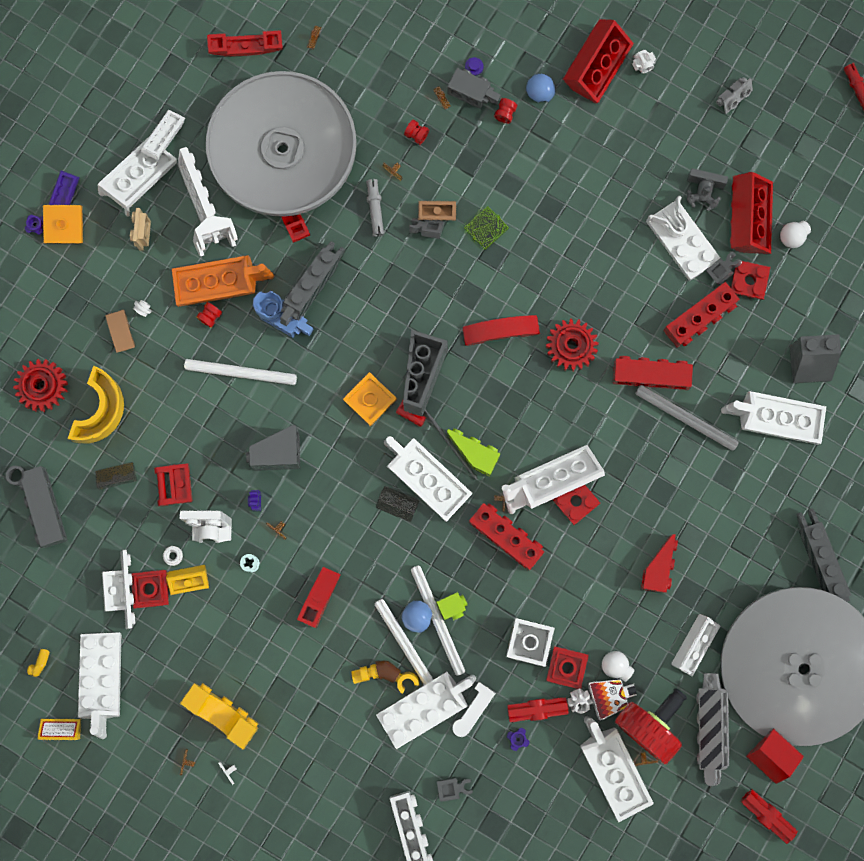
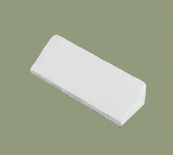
[672,614,720,677]

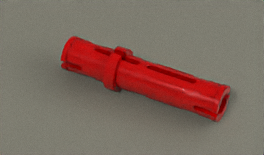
[843,63,864,110]

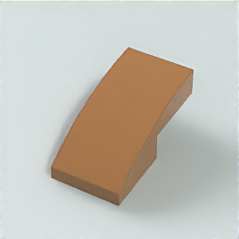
[106,309,135,353]

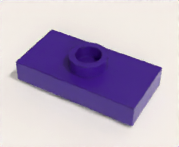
[48,170,80,205]

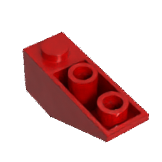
[641,534,678,593]
[297,567,341,628]

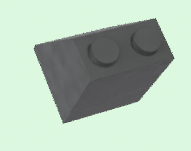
[789,334,841,383]
[246,425,300,471]

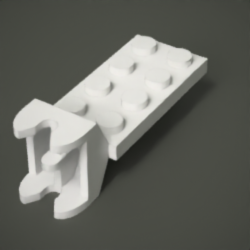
[178,147,238,257]

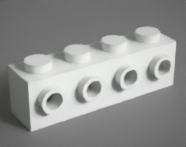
[390,791,433,861]

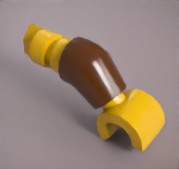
[351,660,419,694]

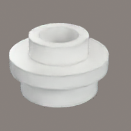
[133,300,152,317]
[163,546,183,566]

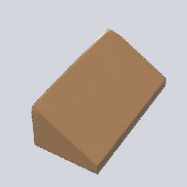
[418,201,456,221]

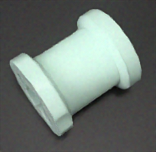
[240,554,260,573]

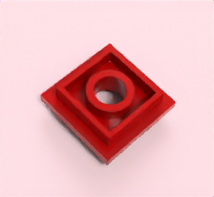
[731,261,770,300]
[552,485,600,525]
[131,570,169,609]
[546,646,589,689]

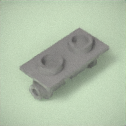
[716,77,753,114]

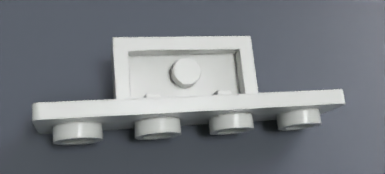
[102,550,135,629]

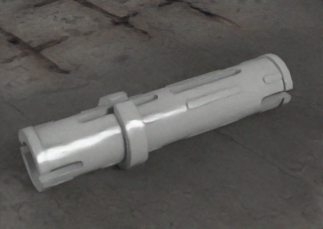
[366,179,385,237]

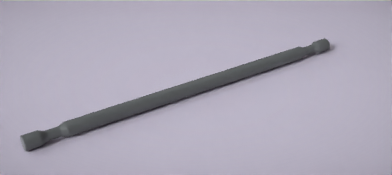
[424,409,478,480]

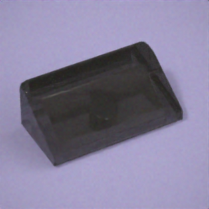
[95,462,137,490]
[376,486,420,522]

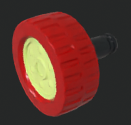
[615,688,687,765]

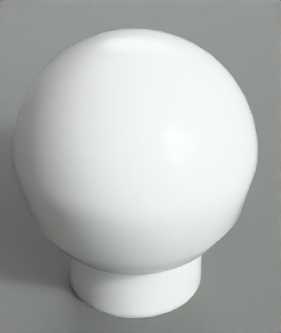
[780,221,811,248]
[602,651,634,682]

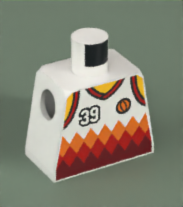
[587,679,637,720]

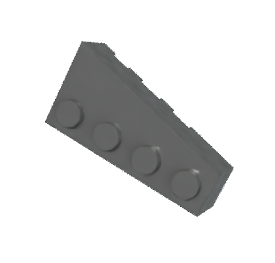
[403,330,448,417]

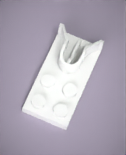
[98,137,177,216]
[646,196,720,282]
[180,511,232,543]

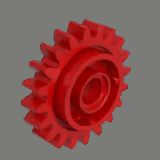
[546,319,599,372]
[13,359,68,412]

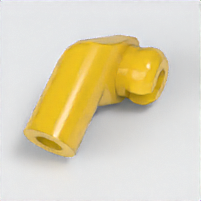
[27,649,50,677]

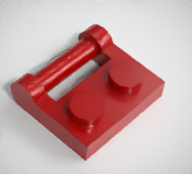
[154,463,193,507]

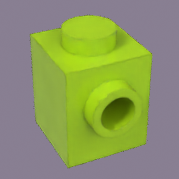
[437,592,468,621]

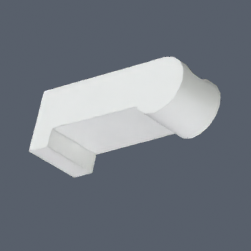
[453,682,495,737]

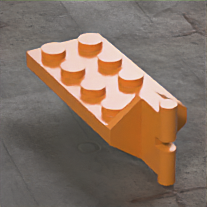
[172,255,274,307]

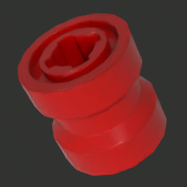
[494,98,518,124]
[404,119,429,145]
[196,302,222,328]

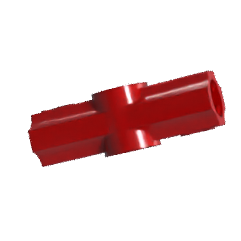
[507,697,568,722]
[740,789,798,844]

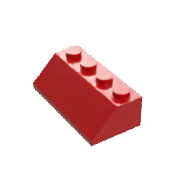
[563,19,634,103]
[730,172,773,254]

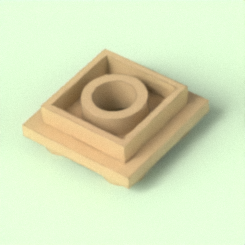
[130,208,151,251]

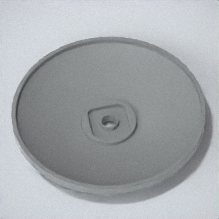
[206,71,357,216]
[721,587,864,746]

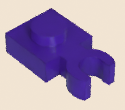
[248,490,261,512]

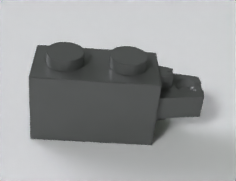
[447,68,501,109]

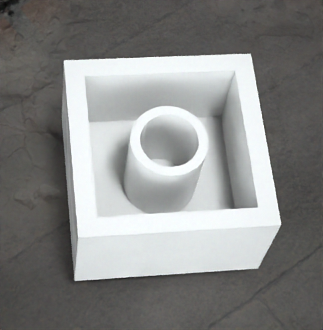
[506,618,554,667]

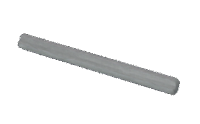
[636,385,739,451]

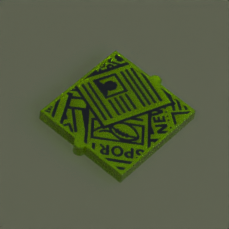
[464,206,509,250]

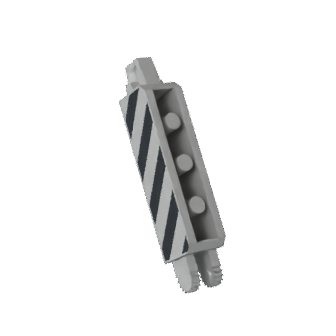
[696,673,729,786]

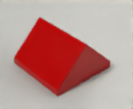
[746,728,804,784]

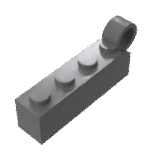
[6,466,68,548]

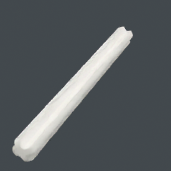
[184,359,297,385]
[411,566,465,676]
[375,599,433,685]

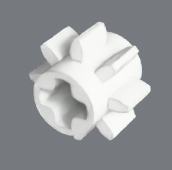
[632,50,656,74]
[567,689,593,714]

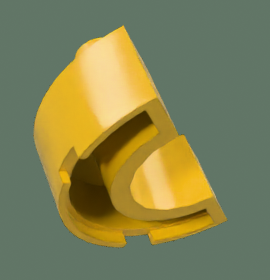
[68,366,124,444]
[180,683,259,749]

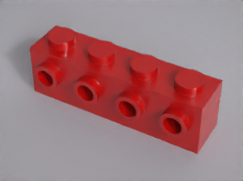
[663,282,740,348]
[469,503,544,571]

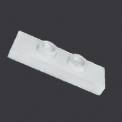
[141,110,185,160]

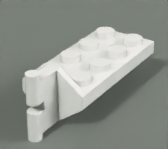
[721,391,826,445]
[384,436,473,522]
[502,445,605,514]
[78,633,121,739]
[376,672,476,749]
[580,716,654,822]

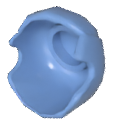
[526,74,556,103]
[253,291,283,320]
[402,601,433,633]

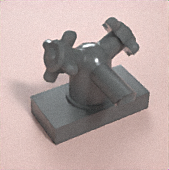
[687,168,728,211]

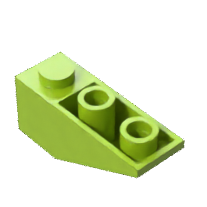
[447,428,500,477]

